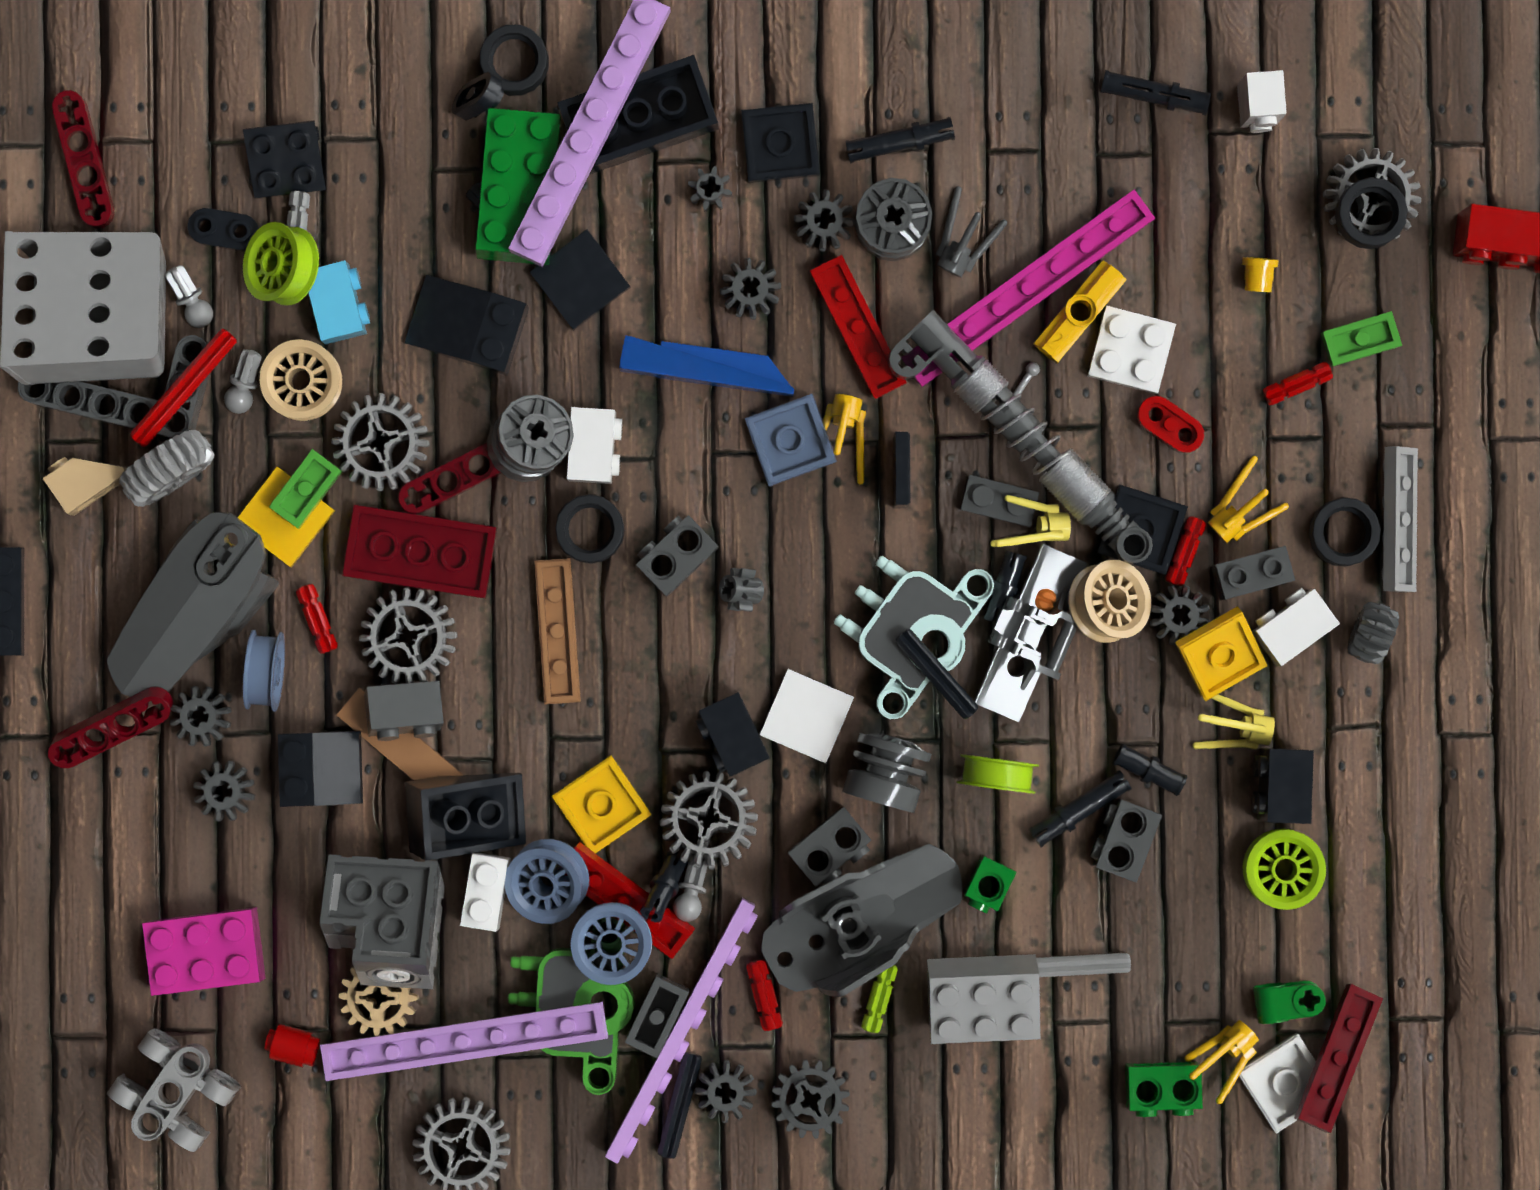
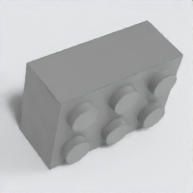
[927,954,1041,1044]

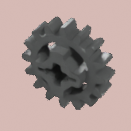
[772,1059,850,1139]

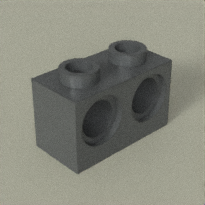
[636,515,719,597]
[1211,546,1296,601]
[1090,799,1162,883]
[788,806,872,887]

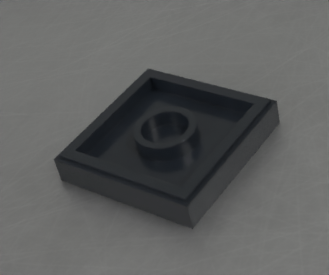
[741,103,820,183]
[530,229,631,331]
[893,432,911,509]
[1097,484,1188,575]

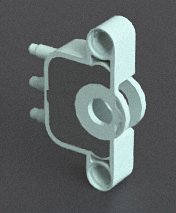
[833,556,994,719]

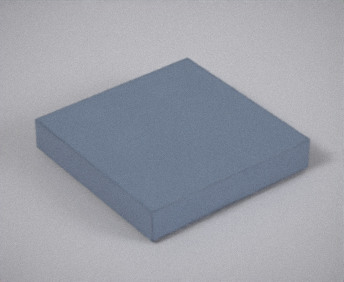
[745,394,837,486]

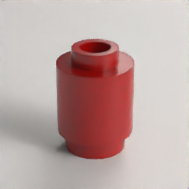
[264,1024,321,1068]

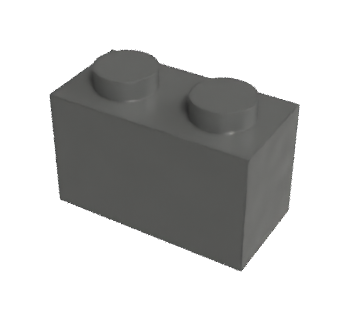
[364,681,444,741]
[625,973,690,1059]

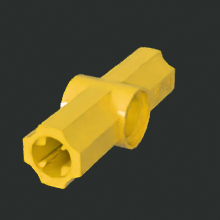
[1033,260,1127,364]

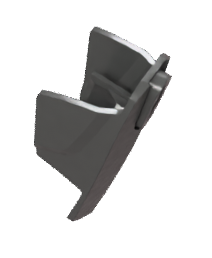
[107,512,279,697]
[761,844,962,997]

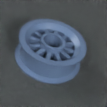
[243,630,285,712]
[505,839,589,924]
[571,902,652,985]

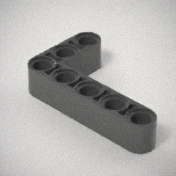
[18,335,209,438]

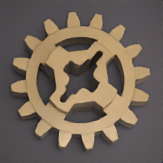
[339,967,419,1037]

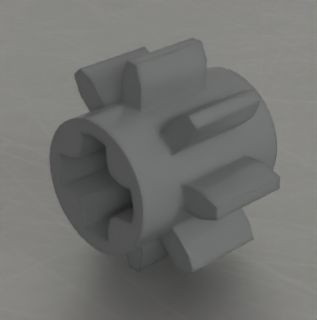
[688,166,732,212]
[719,568,764,612]

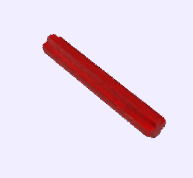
[130,329,237,447]

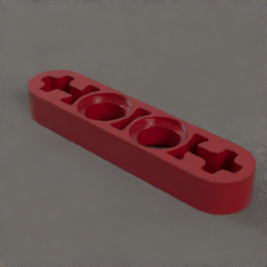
[52,90,115,228]
[398,443,501,514]
[48,687,173,769]

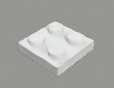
[1087,306,1176,394]

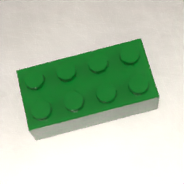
[476,108,561,265]

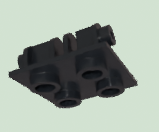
[243,120,326,198]

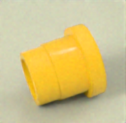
[1242,257,1279,292]

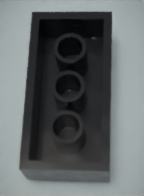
[557,55,719,175]

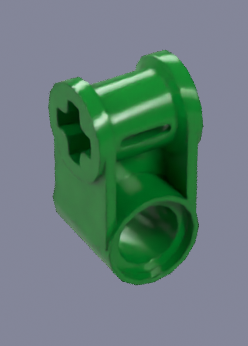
[1253,980,1326,1024]

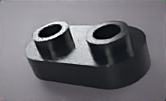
[451,72,504,121]
[187,208,260,251]

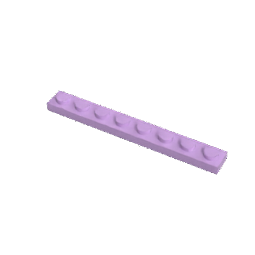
[508,0,671,267]
[605,897,758,1164]
[320,1002,608,1081]

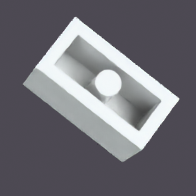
[1237,70,1286,133]
[567,407,622,484]
[1252,588,1340,667]
[460,852,511,932]

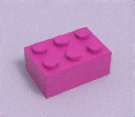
[142,907,266,996]

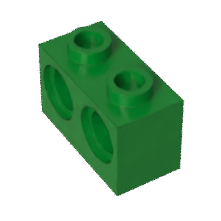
[1125,1061,1203,1117]

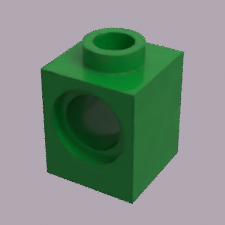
[963,855,1017,914]

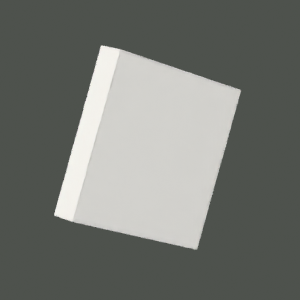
[760,669,854,763]
[1239,1033,1316,1133]

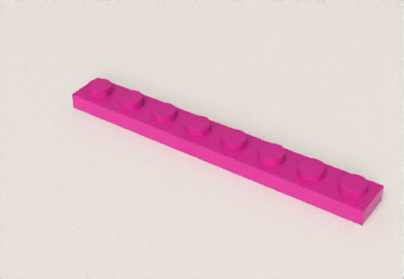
[901,189,1155,388]

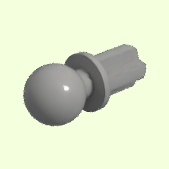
[165,265,213,328]
[224,350,262,414]
[673,855,708,922]

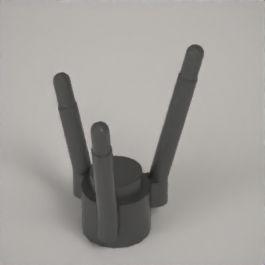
[935,186,1007,278]

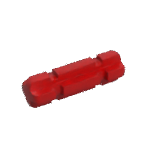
[1263,362,1333,405]
[1165,516,1206,586]
[296,584,338,654]
[746,960,783,1031]

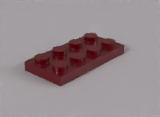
[342,505,497,599]

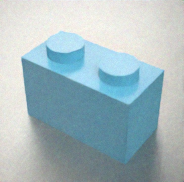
[309,260,370,344]

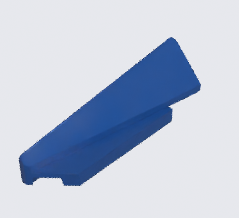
[619,335,794,397]

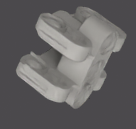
[107,1028,241,1152]

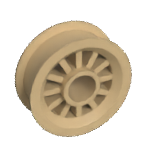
[260,339,342,421]
[1069,559,1151,643]

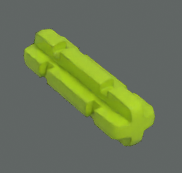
[861,965,898,1033]

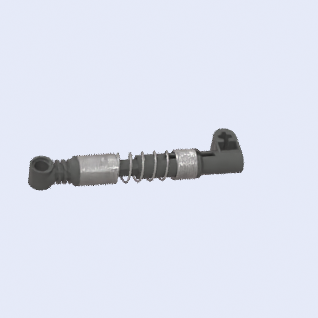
[888,310,1153,564]

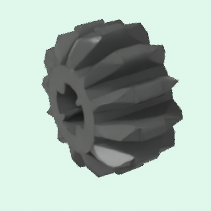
[794,190,855,252]
[720,258,781,320]
[1149,585,1210,646]
[1347,602,1399,664]
[170,686,232,747]
[193,761,256,822]
[695,1060,757,1123]

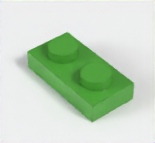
[1321,311,1402,367]
[269,449,343,529]

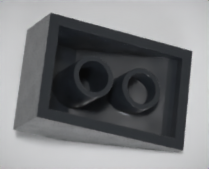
[405,275,529,376]
[405,773,526,860]

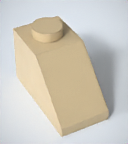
[43,457,127,516]

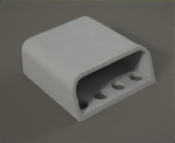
[0,231,166,385]

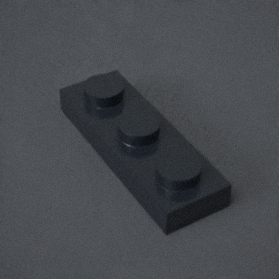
[0,547,24,656]

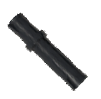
[1100,70,1211,115]
[845,117,955,164]
[1028,770,1132,848]

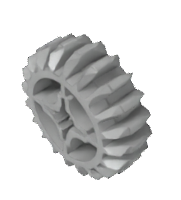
[1323,148,1421,240]
[331,393,430,491]
[119,430,215,507]
[359,588,458,684]
[660,771,758,870]
[412,1097,511,1190]

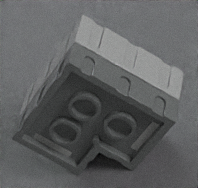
[319,854,445,989]

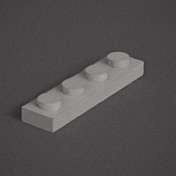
[1382,446,1418,592]

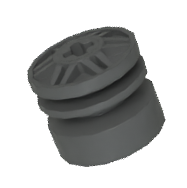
[855,178,932,261]
[487,395,574,482]
[842,733,932,813]

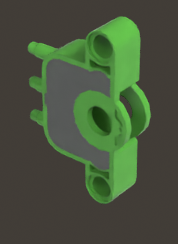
[508,917,635,1095]

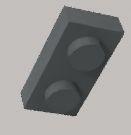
[960,475,1039,528]

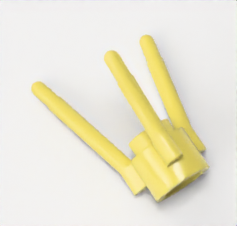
[990,495,1071,547]
[1192,694,1275,750]

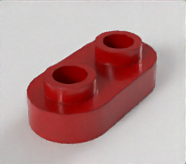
[1137,396,1204,453]

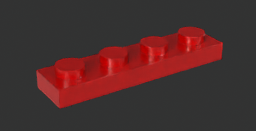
[810,255,907,400]
[561,842,695,959]

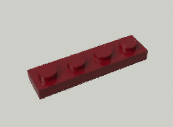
[1294,984,1383,1133]

